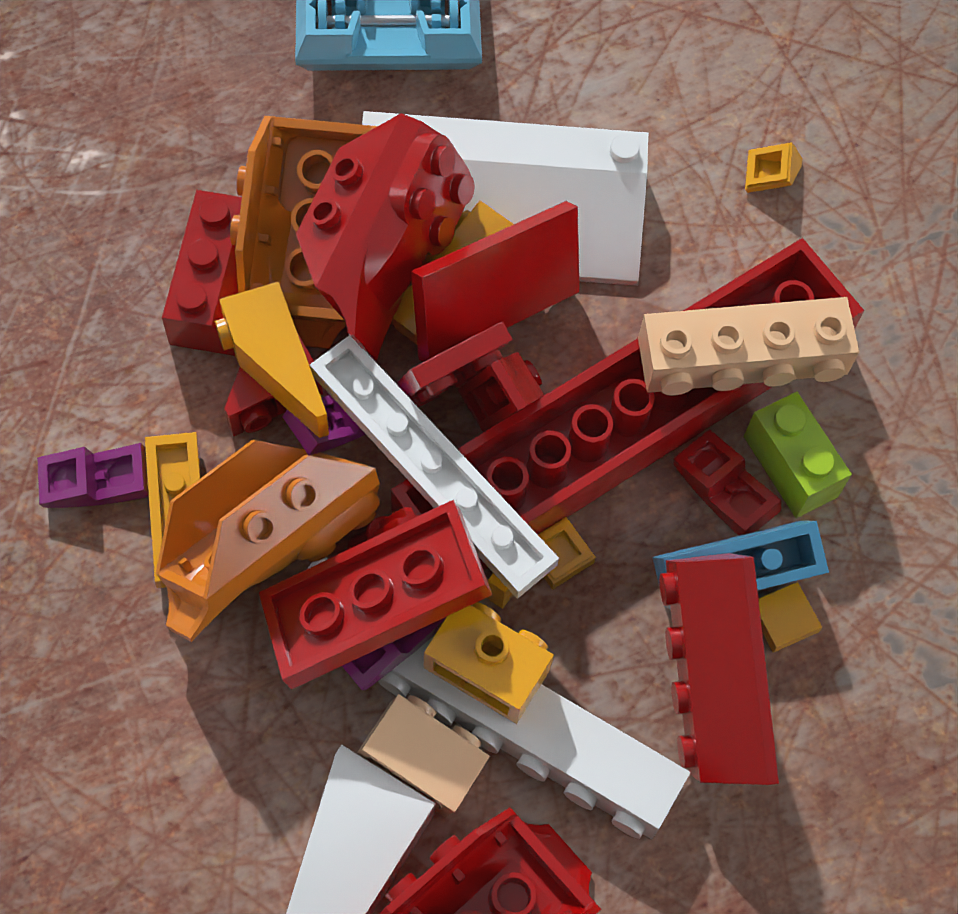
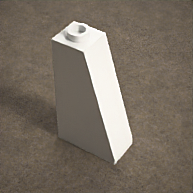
[286,745,435,914]

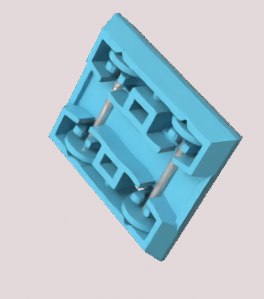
[295,0,482,71]

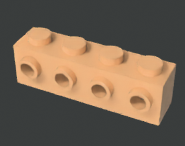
[638,297,859,395]

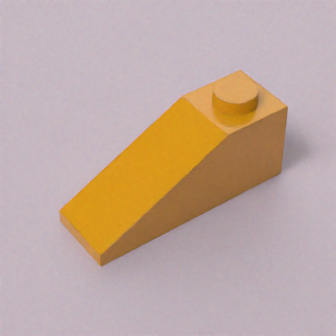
[215,282,329,438]

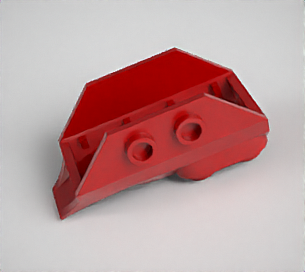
[296,113,475,361]
[379,807,602,914]

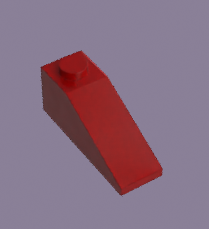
[457,352,544,432]

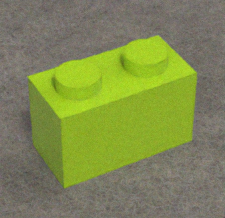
[743,391,852,518]

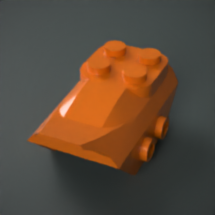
[230,116,377,349]
[155,440,380,642]

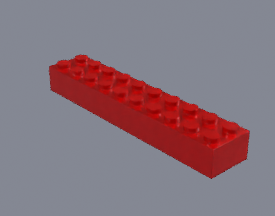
[391,237,864,571]

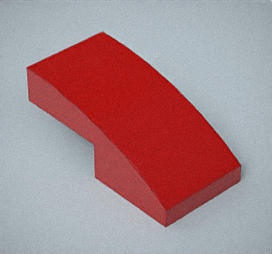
[673,429,782,535]

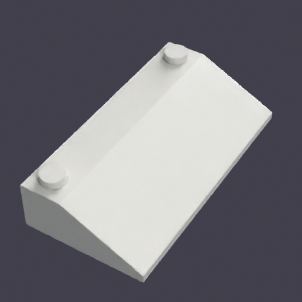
[362,111,649,286]

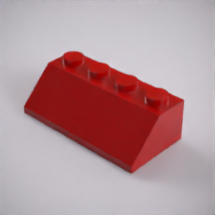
[659,553,779,785]

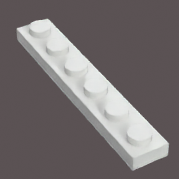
[310,335,559,599]

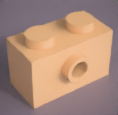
[357,694,490,817]

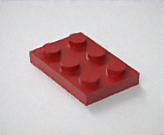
[396,321,513,408]

